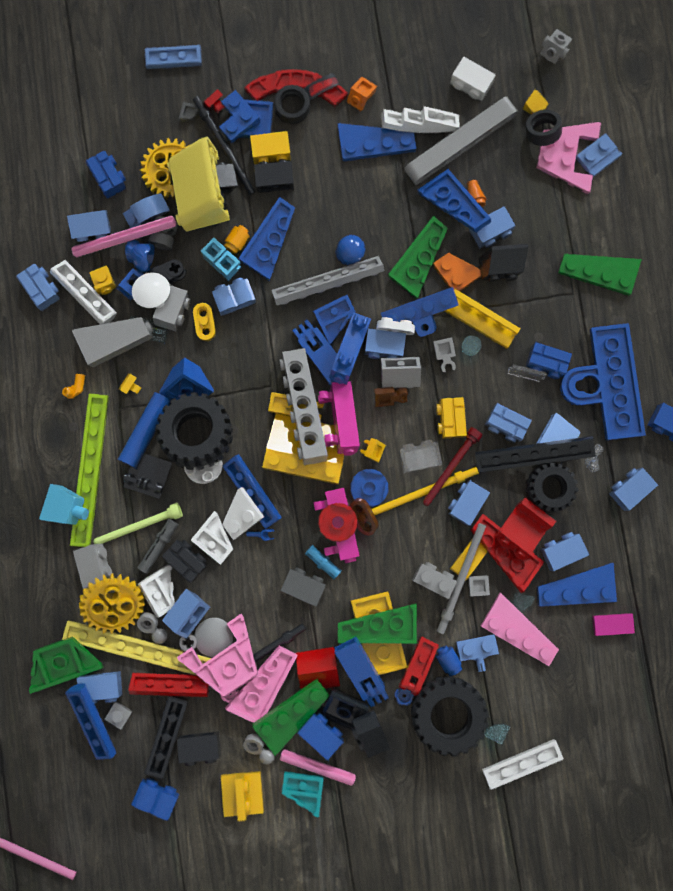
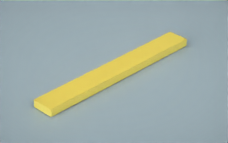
[62,621,211,675]

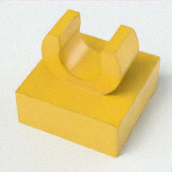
[118,373,141,394]
[360,438,386,463]

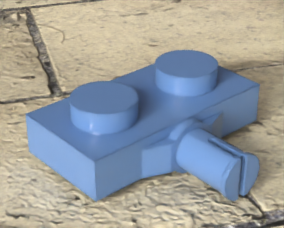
[456,634,499,672]

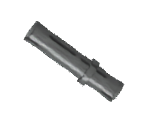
[137,518,179,574]

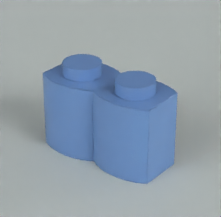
[212,278,256,316]

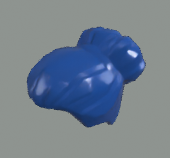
[124,240,154,272]

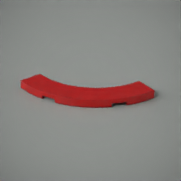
[244,70,348,108]

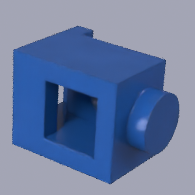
[116,268,144,301]

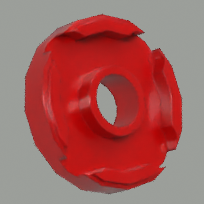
[318,503,357,542]

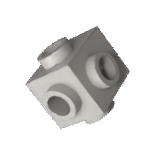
[540,29,572,64]

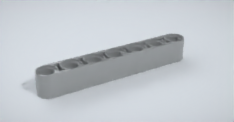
[404,97,518,185]

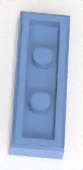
[145,45,202,69]

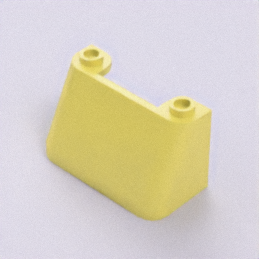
[167,137,230,232]

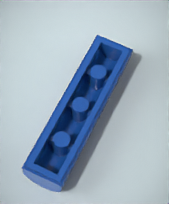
[117,392,171,469]
[222,454,282,529]
[65,683,116,760]

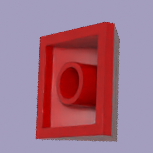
[296,647,340,689]

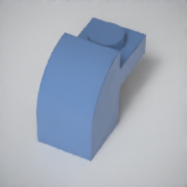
[123,193,170,228]

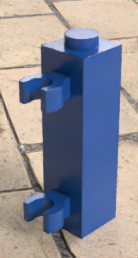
[329,312,371,385]

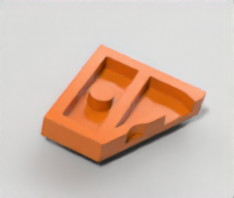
[433,253,481,291]

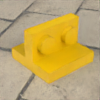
[221,771,264,821]

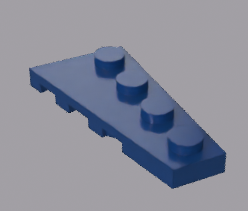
[537,563,617,606]

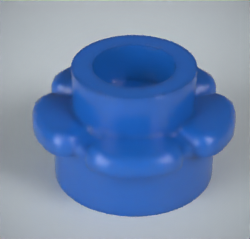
[395,688,414,705]

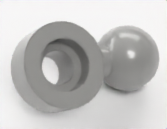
[137,612,167,644]
[243,734,275,765]

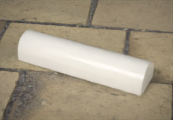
[50,260,116,325]

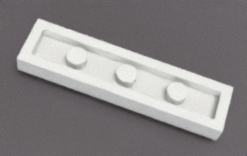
[482,739,563,790]

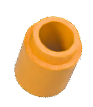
[224,225,250,254]

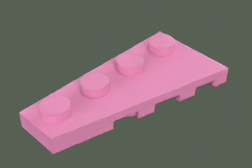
[480,592,559,666]

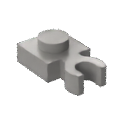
[433,337,456,372]

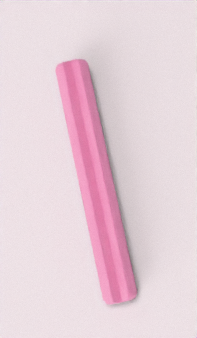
[280,749,356,786]

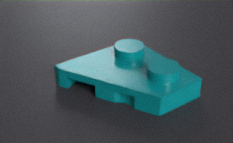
[282,772,324,817]

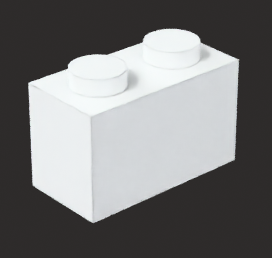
[450,56,495,101]

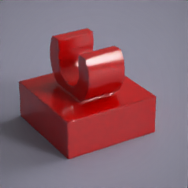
[203,89,224,113]

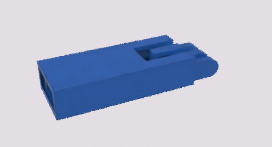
[292,319,337,387]
[335,637,389,707]

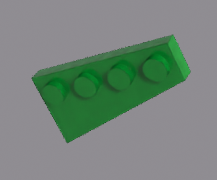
[558,254,642,296]
[252,679,329,756]

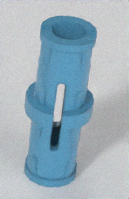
[305,545,342,580]

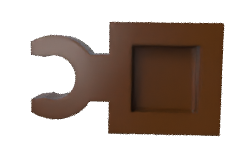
[374,387,408,407]

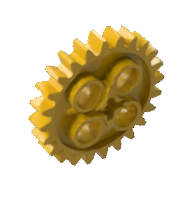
[140,138,189,200]
[79,573,145,634]

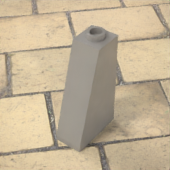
[72,317,154,368]

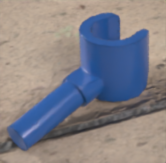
[246,529,274,541]

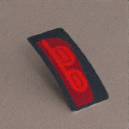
[303,73,340,100]

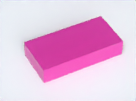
[592,613,635,636]

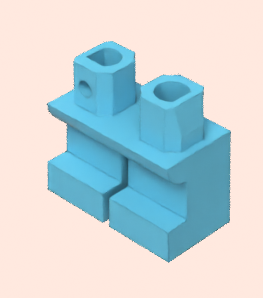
[201,237,241,281]

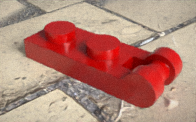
[399,637,439,696]

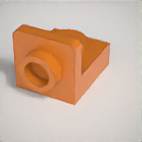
[347,77,377,111]

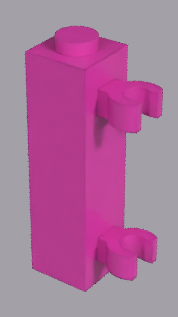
[318,381,360,456]
[314,488,360,563]

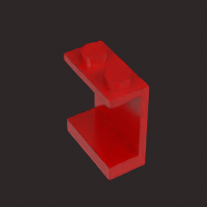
[495,497,556,561]

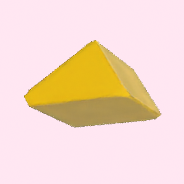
[523,89,549,115]

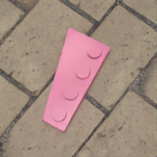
[225,645,298,723]

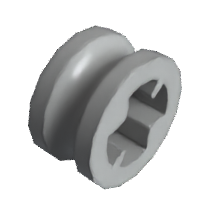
[179,633,197,651]

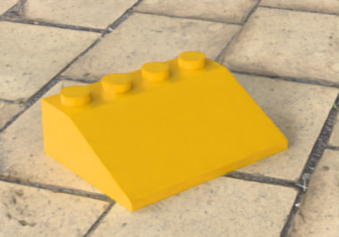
[262,413,344,485]

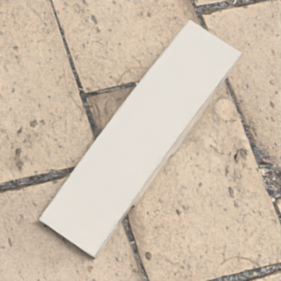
[382,106,460,133]

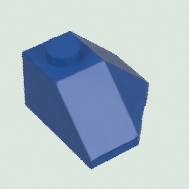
[159,357,214,400]

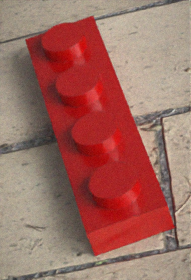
[128,673,210,697]

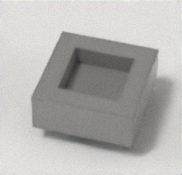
[468,575,490,596]
[105,701,133,729]

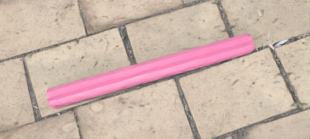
[72,216,176,257]

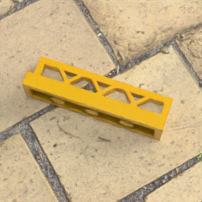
[444,289,521,349]

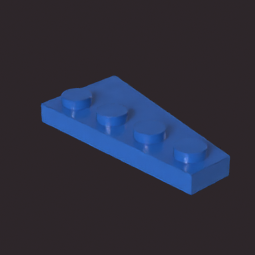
[338,123,416,161]
[418,169,492,233]
[238,197,295,281]

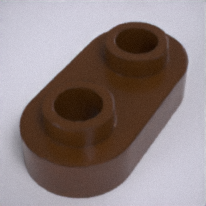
[349,498,379,536]

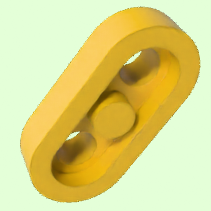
[193,303,216,341]

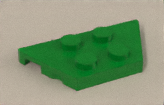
[29,636,103,694]

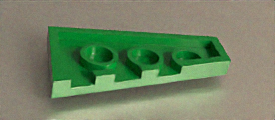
[387,216,448,299]
[338,603,417,644]

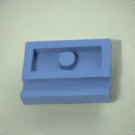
[576,133,622,177]

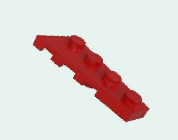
[470,514,544,593]

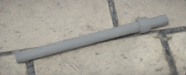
[437,523,486,634]

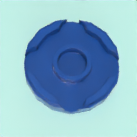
[350,469,388,507]

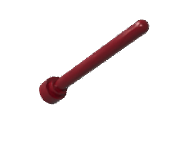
[423,427,483,506]

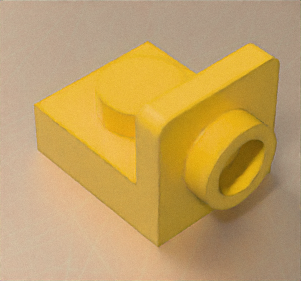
[89,265,116,295]

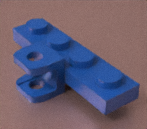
[381,287,459,337]

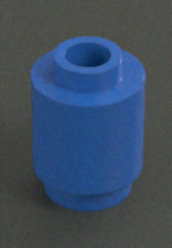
[435,645,462,676]

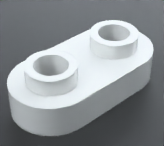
[376,317,415,335]

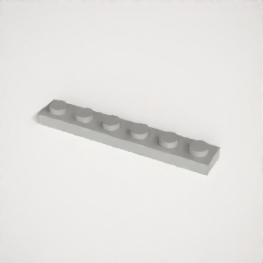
[272,256,385,305]

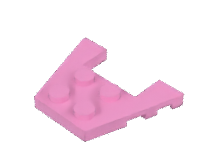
[536,122,601,194]
[177,614,258,697]

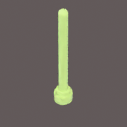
[93,503,183,544]

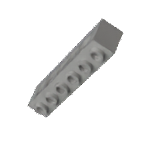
[279,348,327,465]

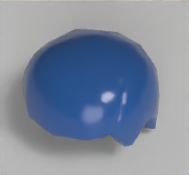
[335,235,366,265]

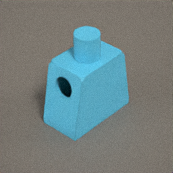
[39,484,89,525]

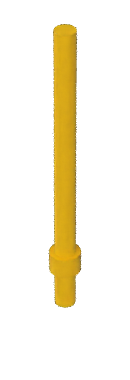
[372,467,479,515]

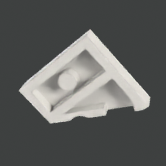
[222,487,264,540]
[191,511,233,565]
[138,564,175,617]

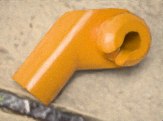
[62,374,85,399]

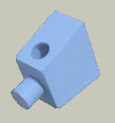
[536,413,580,444]

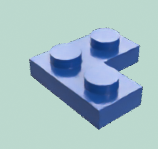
[219,90,260,143]

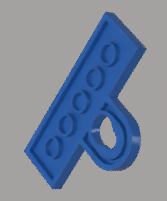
[560,323,646,441]

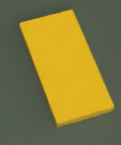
[351,591,407,675]

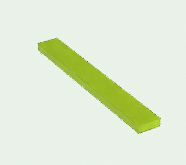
[70,394,109,547]

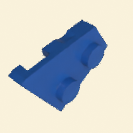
[313,295,355,344]

